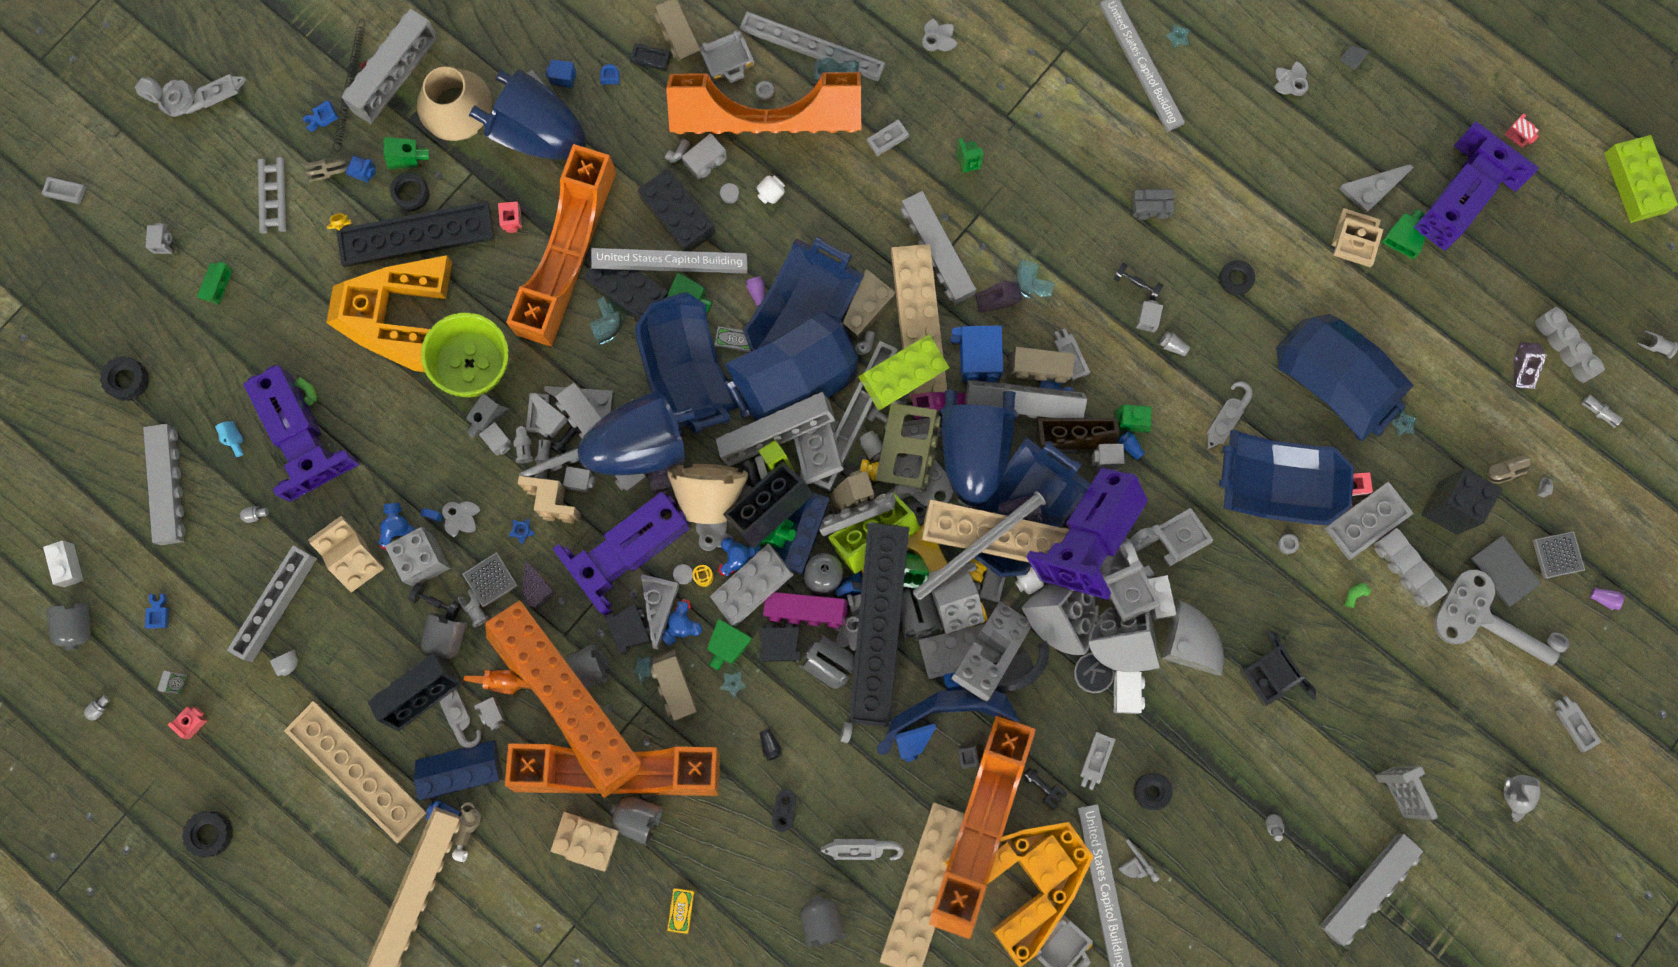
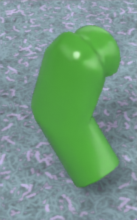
[294,377,318,405]
[1344,583,1371,608]

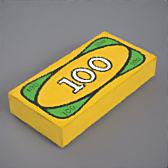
[667,888,695,934]

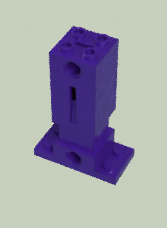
[1414,121,1539,251]
[243,365,360,502]
[1026,468,1148,600]
[553,492,690,616]

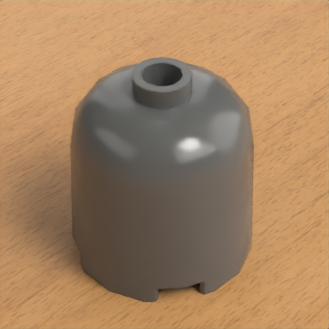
[803,553,843,597]
[46,603,91,650]
[421,613,467,660]
[564,643,611,689]
[610,796,663,846]
[800,895,846,948]

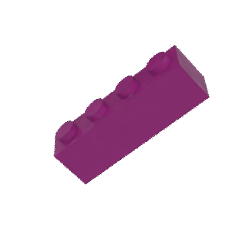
[763,592,848,629]

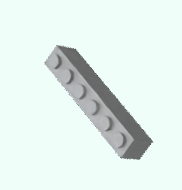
[900,191,976,305]
[964,380,1087,418]
[555,383,647,492]
[716,392,835,467]
[143,424,186,546]
[227,546,317,662]
[1319,833,1423,946]

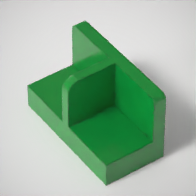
[956,138,984,173]

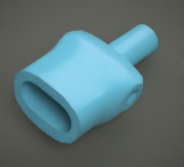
[215,421,244,457]

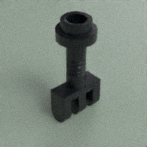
[551,421,581,455]
[1023,767,1067,809]

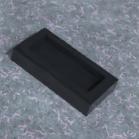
[630,43,671,71]

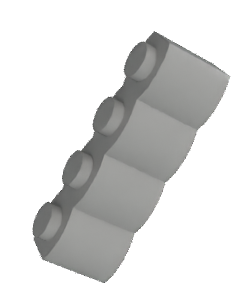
[1535,307,1605,383]
[1374,528,1448,608]

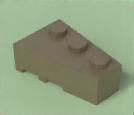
[653,0,700,62]
[843,268,896,342]
[1007,347,1074,383]
[829,470,874,514]
[650,647,697,720]

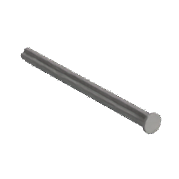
[913,491,1046,600]

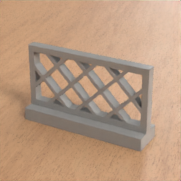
[1375,766,1438,820]

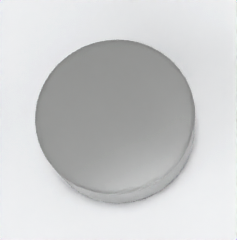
[755,81,774,101]
[720,183,739,204]
[1278,534,1299,554]
[673,564,693,585]
[1547,633,1570,652]
[840,722,853,743]

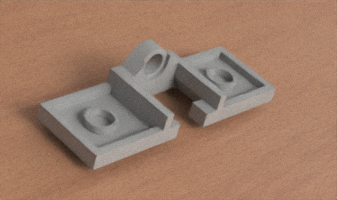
[1099,508,1213,601]
[1102,537,1161,622]
[951,601,1032,701]

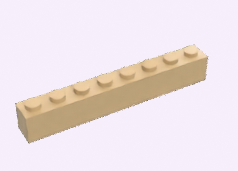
[367,806,461,967]

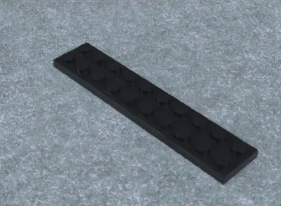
[849,522,910,727]

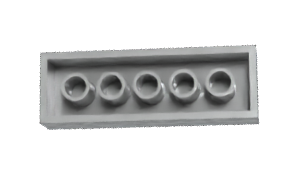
[342,9,438,124]

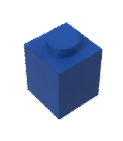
[546,59,576,88]

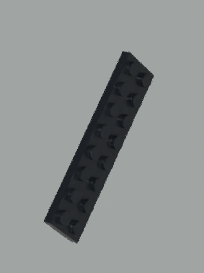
[336,201,495,267]

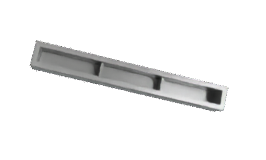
[812,341,898,493]

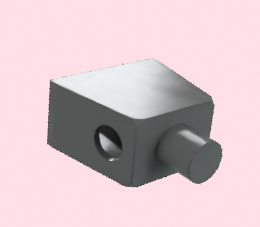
[466,393,510,438]

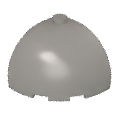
[1022,583,1098,655]
[1161,600,1224,676]
[1089,607,1160,672]

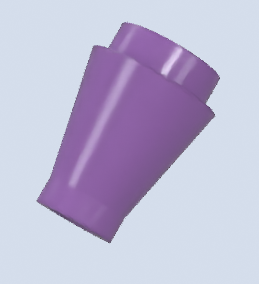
[746,276,766,307]
[1590,587,1625,610]

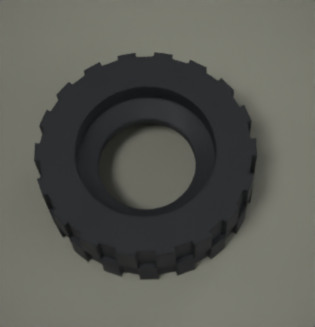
[100,356,149,401]
[182,811,233,858]

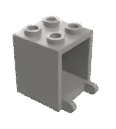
[385,527,451,587]
[928,562,984,634]

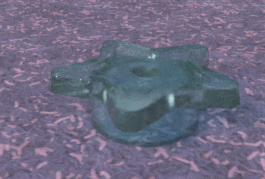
[1166,25,1189,48]
[1391,411,1417,436]
[633,657,653,682]
[720,672,746,697]

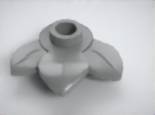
[922,19,957,52]
[1274,62,1308,96]
[442,501,480,537]
[696,521,733,551]
[833,615,859,651]

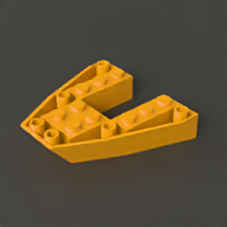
[326,255,452,372]
[943,822,1094,967]

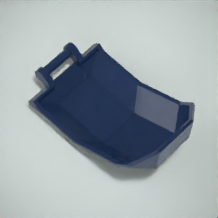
[743,236,864,351]
[635,292,739,434]
[724,311,858,421]
[1276,314,1413,442]
[1219,430,1354,525]
[974,438,1091,577]
[877,690,1019,755]

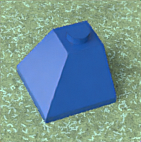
[895,723,936,762]

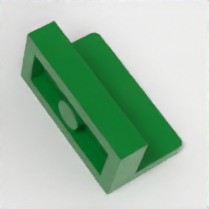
[197,262,233,305]

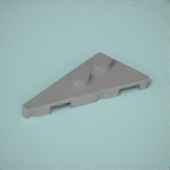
[1339,164,1414,214]
[544,386,614,418]
[641,574,679,649]

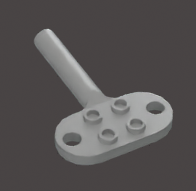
[886,454,954,508]
[1434,570,1560,666]

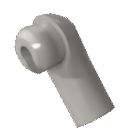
[665,139,690,163]
[855,331,875,355]

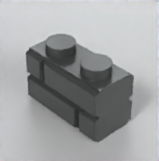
[1131,189,1174,220]

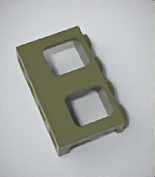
[876,403,942,491]

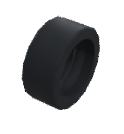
[390,172,429,211]

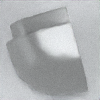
[135,77,162,103]
[270,650,298,676]

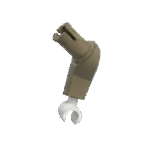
[452,802,481,862]

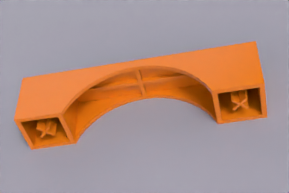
[666,72,861,134]
[506,144,617,347]
[485,600,641,798]
[929,716,1036,939]
[505,744,720,796]

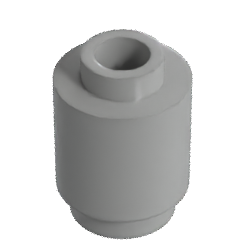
[860,431,883,461]

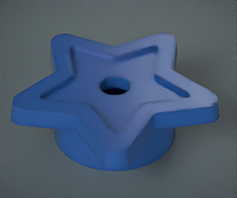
[509,519,534,544]

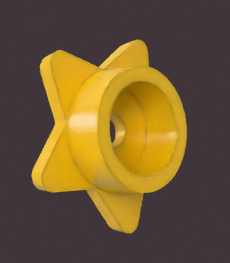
[327,213,351,230]

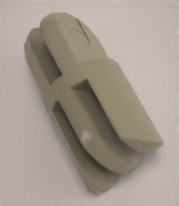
[303,159,347,182]
[1487,455,1531,484]

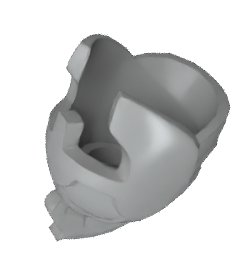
[1504,775,1540,822]

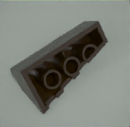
[1036,418,1119,449]

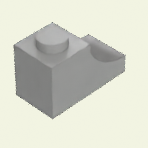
[530,393,568,438]

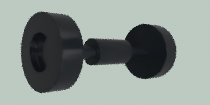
[1114,262,1164,301]
[408,583,461,621]

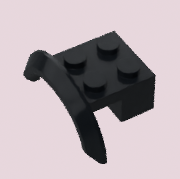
[1240,630,1316,706]
[995,641,1049,693]

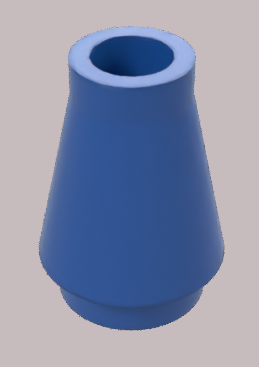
[1118,430,1145,460]

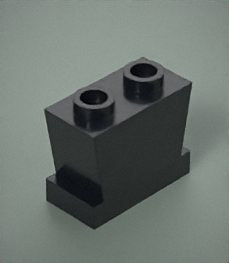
[605,604,652,655]
[759,624,801,662]

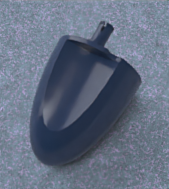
[469,69,586,160]
[577,390,694,476]
[940,390,1018,506]

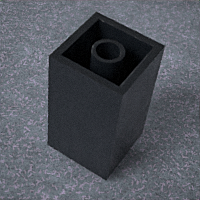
[1421,468,1502,535]

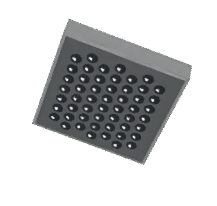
[1532,531,1585,579]
[463,552,518,608]

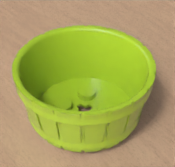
[421,313,508,398]

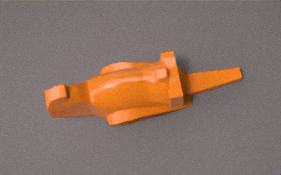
[464,670,531,694]

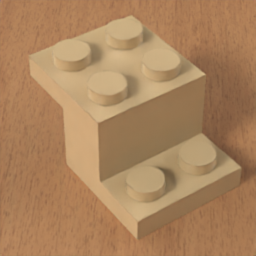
[1331,208,1383,267]
[518,476,581,524]
[308,516,384,592]
[550,811,619,872]

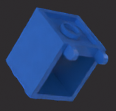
[950,326,1003,384]

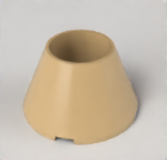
[417,67,493,141]
[667,464,748,524]

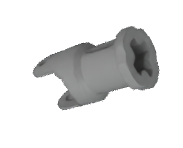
[1638,331,1678,359]
[513,426,534,463]
[458,589,489,627]

